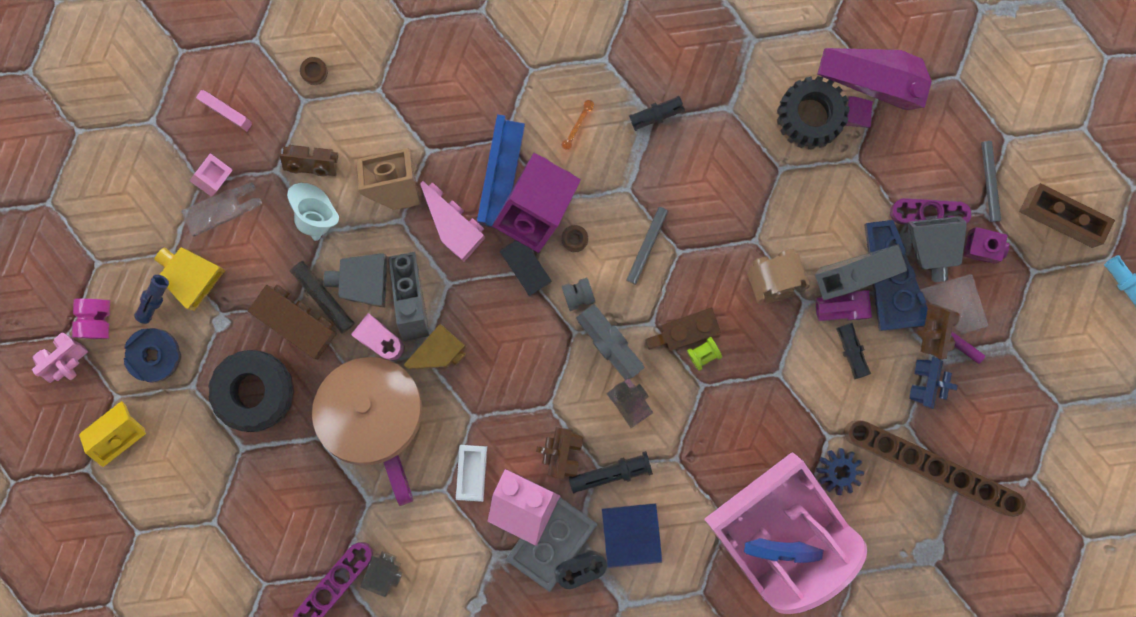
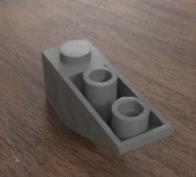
[815,244,907,300]
[389,252,430,341]

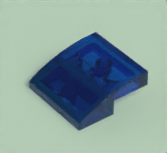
[602,503,662,568]

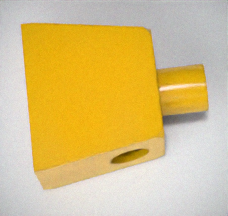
[154,247,226,311]

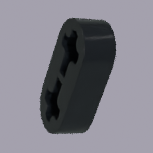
[555,551,607,589]

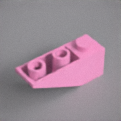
[420,181,485,262]

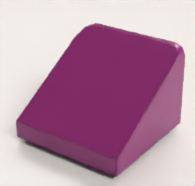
[845,96,873,128]

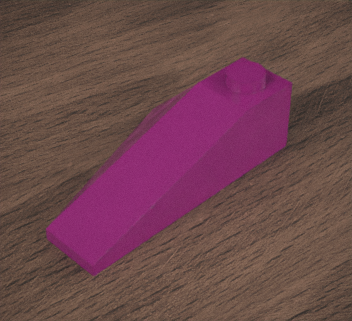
[817,48,932,110]

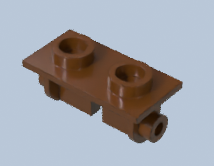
[280,144,338,177]

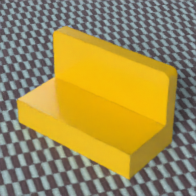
[79,401,146,467]

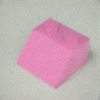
[488,469,560,546]

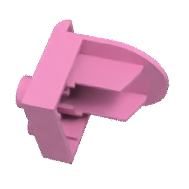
[704,452,867,614]

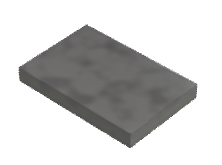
[505,497,598,592]

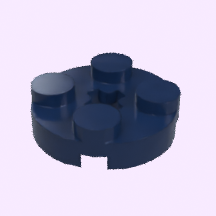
[124,328,182,383]

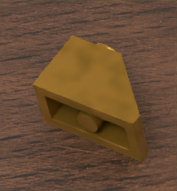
[404,324,466,369]

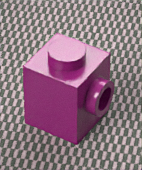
[963,227,1009,264]

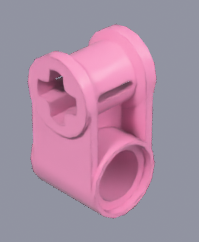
[351,313,404,361]

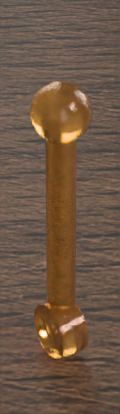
[561,100,594,150]

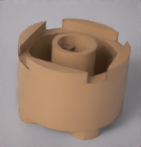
[747,249,810,304]

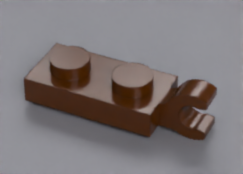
[645,307,721,351]

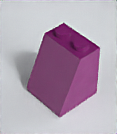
[492,153,581,253]

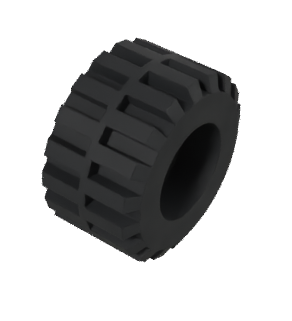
[777,76,849,149]

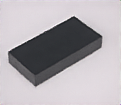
[500,240,552,297]

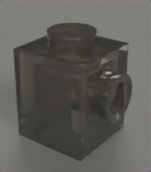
[606,378,653,428]
[360,551,403,597]

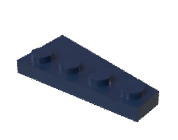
[864,220,928,331]

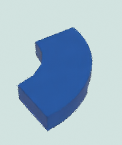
[744,538,824,563]

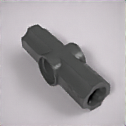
[576,304,645,382]

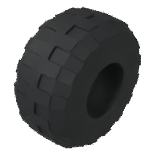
[208,350,294,432]

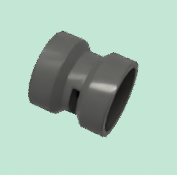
[562,277,596,311]

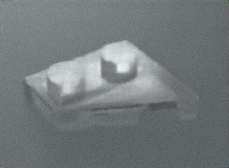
[920,274,988,334]

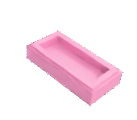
[196,90,252,132]

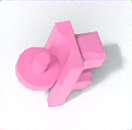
[32,333,88,383]

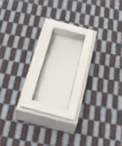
[456,445,487,502]

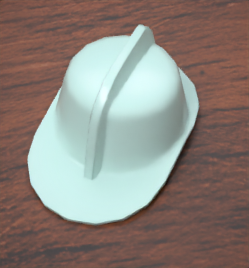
[287,183,339,241]

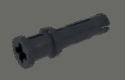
[569,451,653,494]

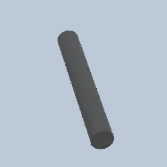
[981,141,1001,223]
[626,207,668,285]

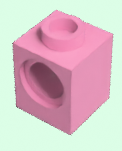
[190,153,232,197]

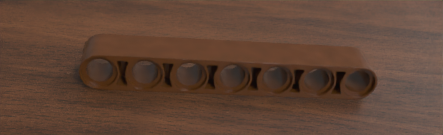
[844,420,1026,517]

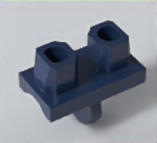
[909,357,958,409]

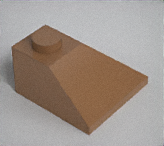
[357,148,420,210]

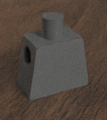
[908,216,967,282]
[324,253,388,307]

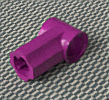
[815,291,872,321]

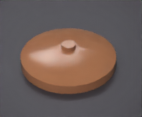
[312,357,422,466]

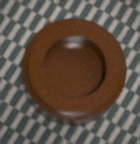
[300,57,328,85]

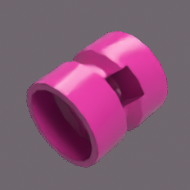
[72,299,110,339]

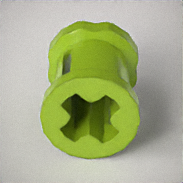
[687,337,722,371]

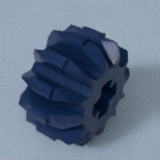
[816,448,864,495]

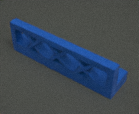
[477,114,525,228]

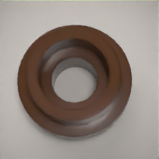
[561,225,588,252]

